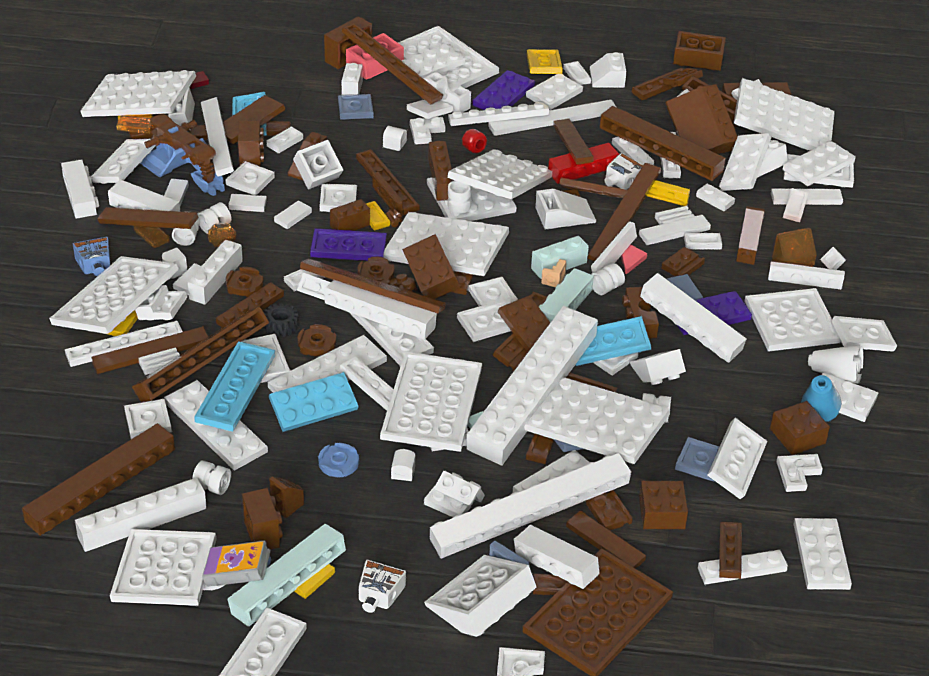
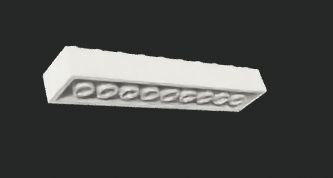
[467,306,598,465]

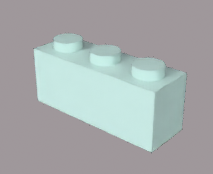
[531,236,588,279]

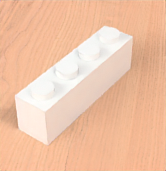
[61,160,99,219]
[108,180,180,212]
[187,240,243,305]
[514,525,599,589]

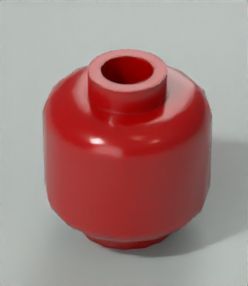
[462,129,487,153]

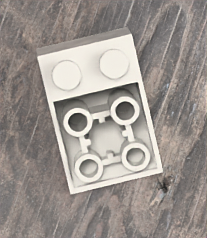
[535,189,596,229]

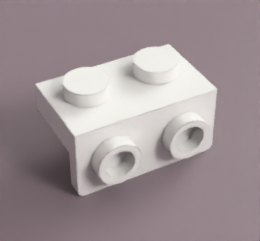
[434,471,485,506]

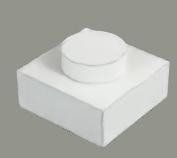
[820,247,846,270]

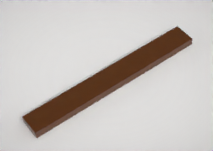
[342,23,443,105]
[588,163,661,261]
[300,258,446,314]

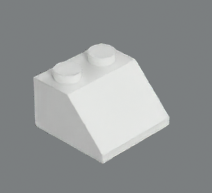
[590,52,626,88]
[630,349,686,385]

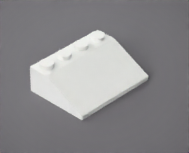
[424,555,536,637]

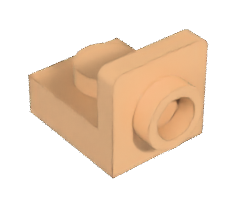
[541,259,566,287]

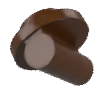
[385,208,403,227]

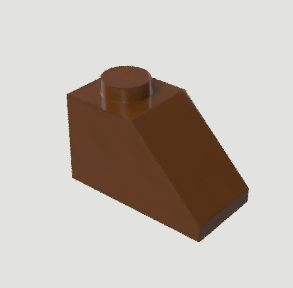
[269,476,304,518]

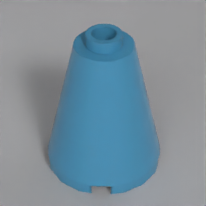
[801,375,842,422]

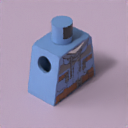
[73,237,110,276]

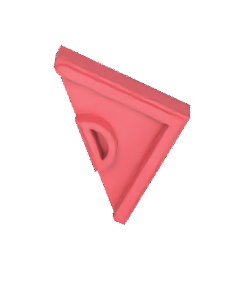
[621,244,647,274]

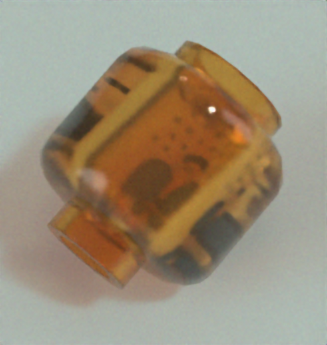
[208,223,236,247]

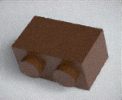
[330,199,370,231]

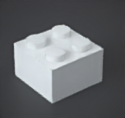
[293,140,343,189]

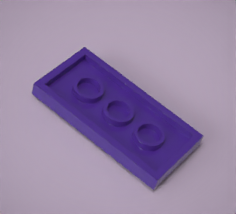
[473,70,535,110]
[310,229,387,261]
[677,291,752,335]

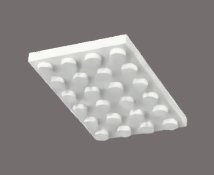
[398,26,499,90]
[81,70,196,117]
[734,78,834,151]
[448,150,552,199]
[384,212,509,276]
[49,256,178,334]
[380,352,482,452]
[525,377,670,464]

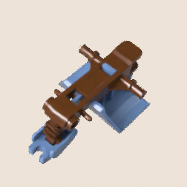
[140,114,225,196]

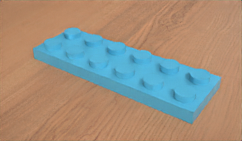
[194,341,275,432]

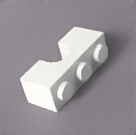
[424,72,471,113]

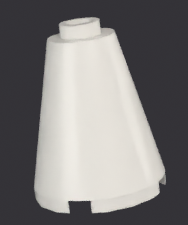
[808,345,863,384]

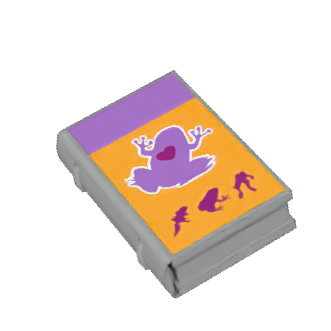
[202,541,270,587]

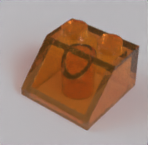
[772,228,817,267]

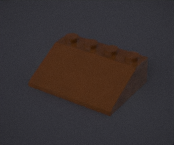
[666,84,738,154]

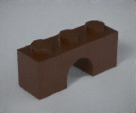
[622,287,659,338]

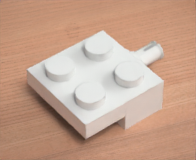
[135,285,187,321]

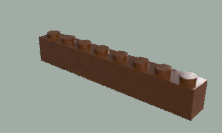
[600,106,725,181]
[132,306,269,403]
[22,423,175,536]

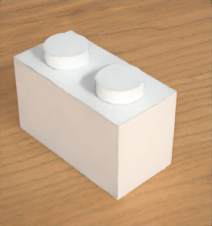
[342,63,363,95]

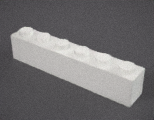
[640,273,746,363]
[325,280,437,340]
[75,478,206,552]

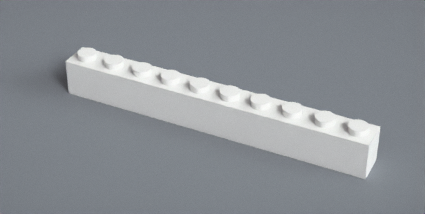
[430,453,631,558]

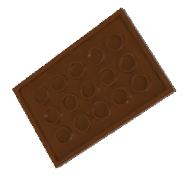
[522,548,673,676]

